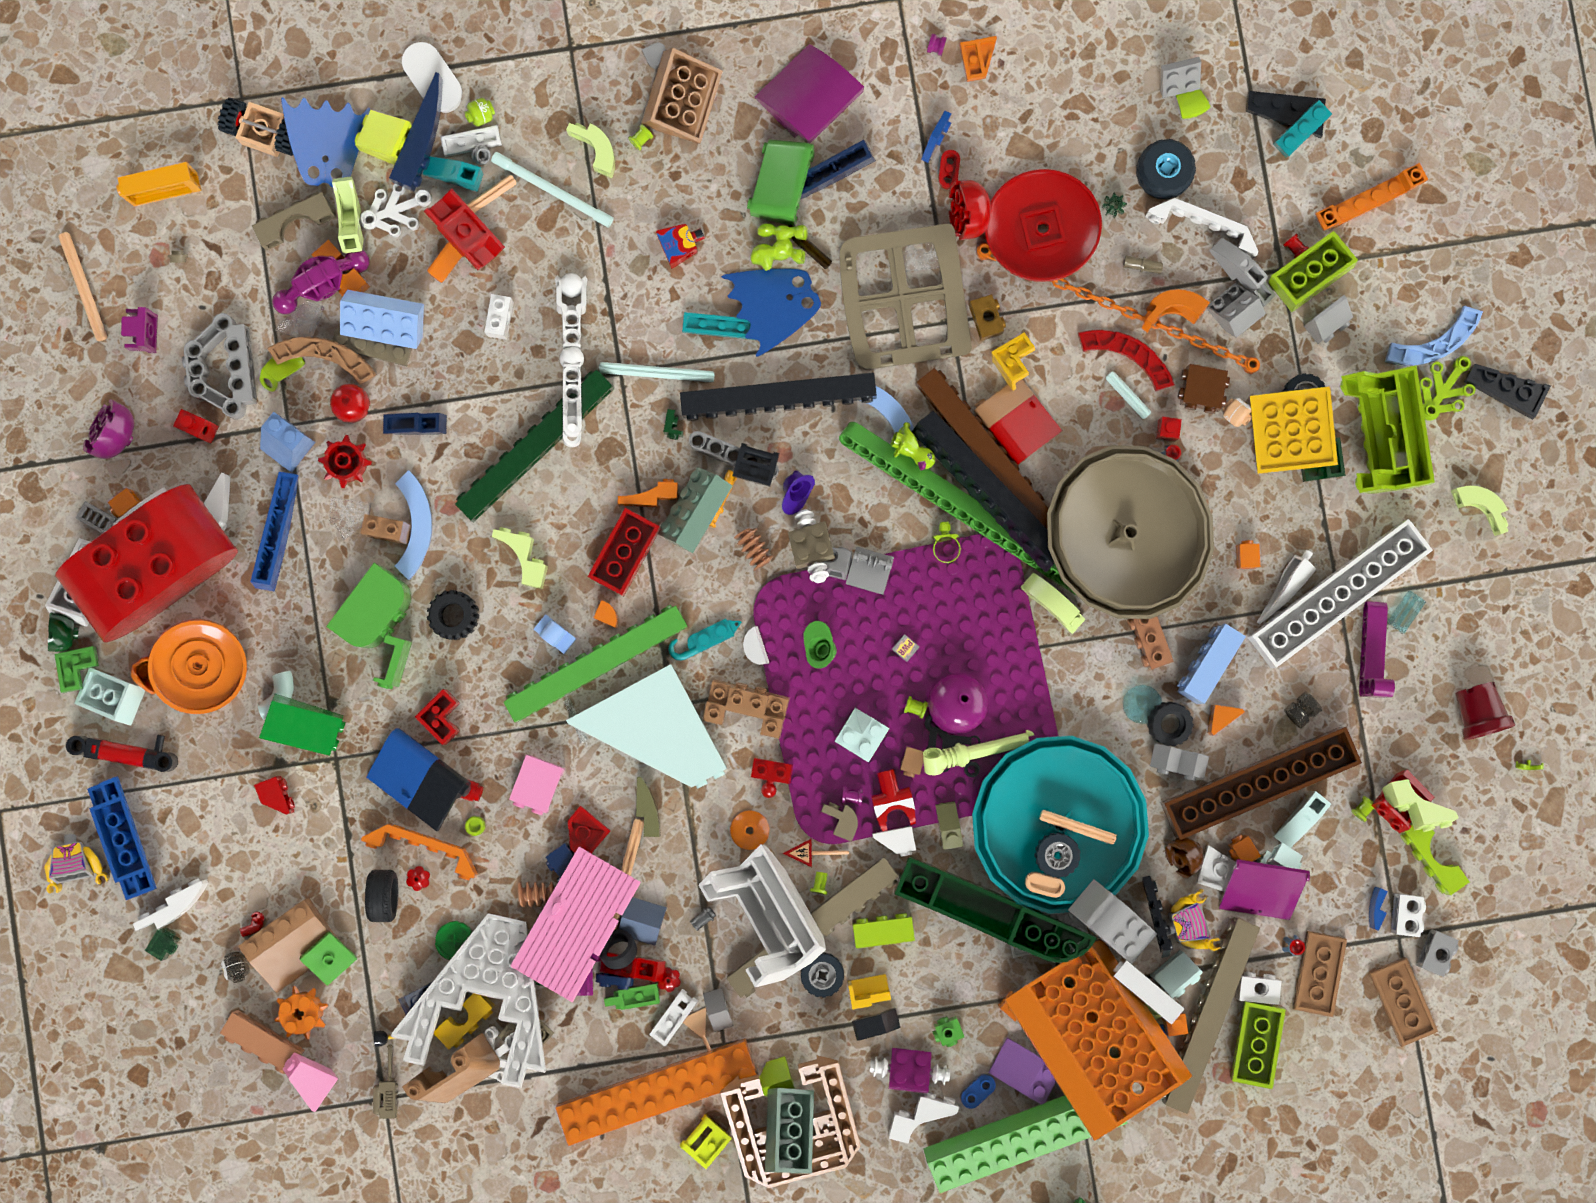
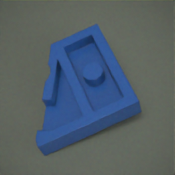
[921,111,952,163]

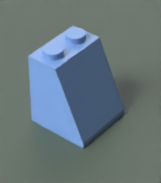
[260,412,316,473]

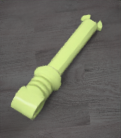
[923,730,1034,775]

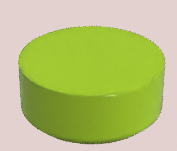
[465,816,486,836]

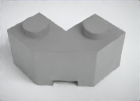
[1150,743,1209,781]

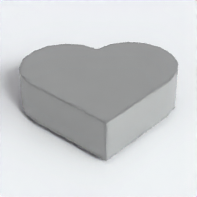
[642,42,666,69]

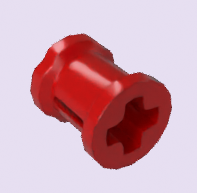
[1283,233,1309,258]

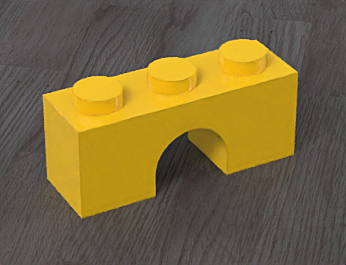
[434,993,495,1050]

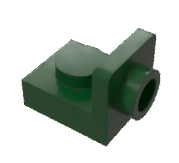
[663,409,684,440]

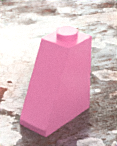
[283,1052,338,1112]

